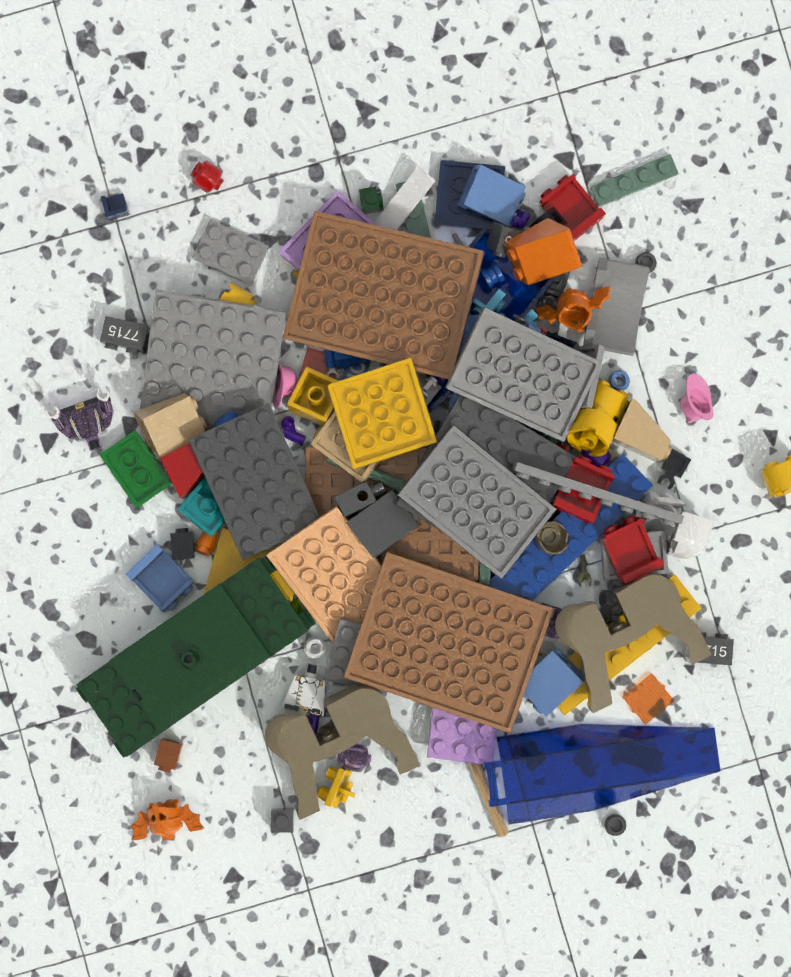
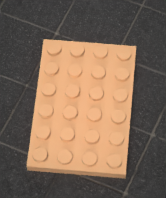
[266,505,382,643]

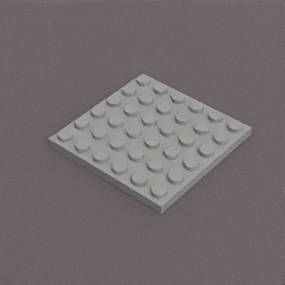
[140,289,287,429]

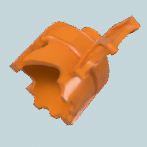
[535,286,611,333]
[131,799,204,841]

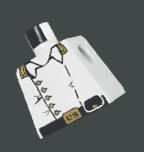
[282,663,326,716]

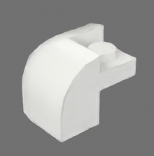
[667,511,714,559]

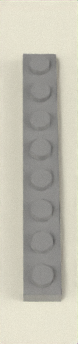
[511,462,684,527]

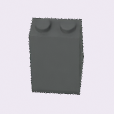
[346,490,421,558]

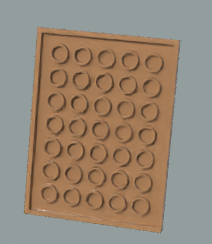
[283,211,484,380]
[343,551,554,733]

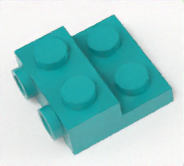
[178,478,225,538]

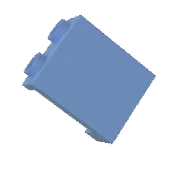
[457,165,526,225]
[126,544,195,612]
[523,646,584,717]

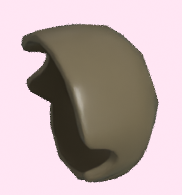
[535,521,569,555]

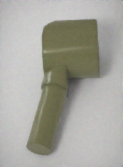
[578,555,591,587]

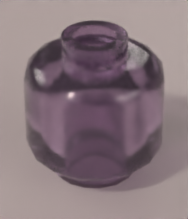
[337,743,371,773]

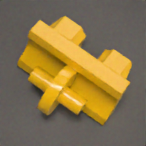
[317,767,356,808]

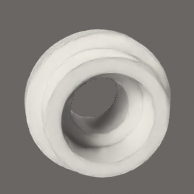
[304,637,326,659]

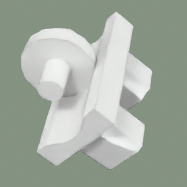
[643,491,685,521]

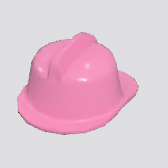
[273,363,298,409]
[680,374,714,423]

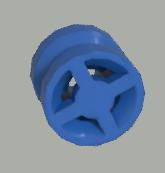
[480,261,505,289]

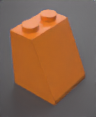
[505,218,582,285]

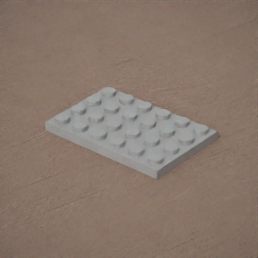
[445,307,602,442]
[397,425,556,579]

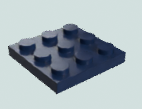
[434,160,505,231]

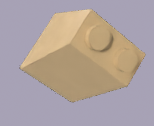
[133,393,207,458]
[612,398,672,463]

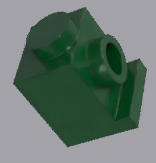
[359,186,384,214]

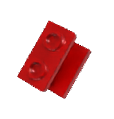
[539,174,606,241]
[552,456,615,525]
[599,515,664,584]

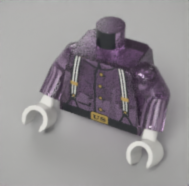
[45,386,114,451]

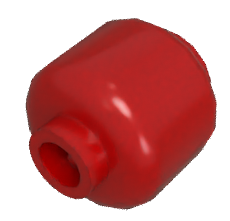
[190,160,224,193]

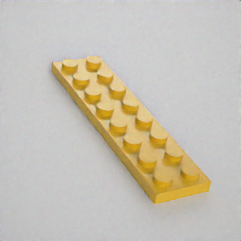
[557,574,702,716]

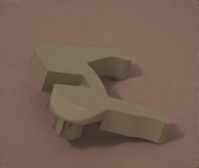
[555,573,711,713]
[265,682,420,820]

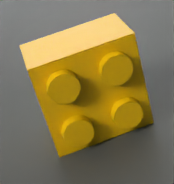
[287,366,338,427]

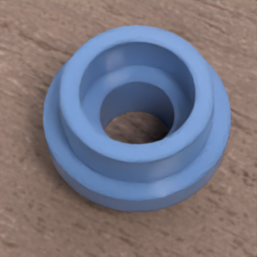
[608,370,630,391]

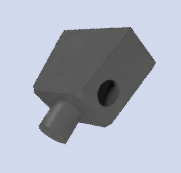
[335,481,386,518]

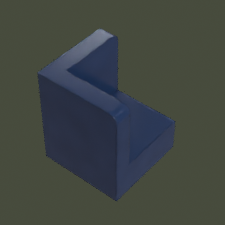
[101,193,130,221]

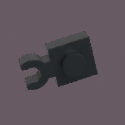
[657,449,691,490]

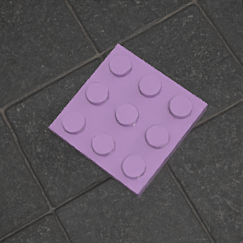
[427,707,497,765]

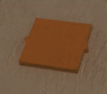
[622,673,674,725]

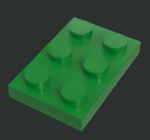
[100,430,173,508]

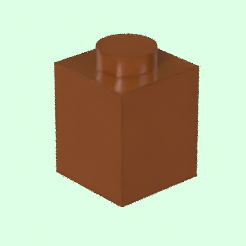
[154,738,184,773]

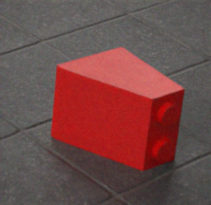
[160,443,204,499]

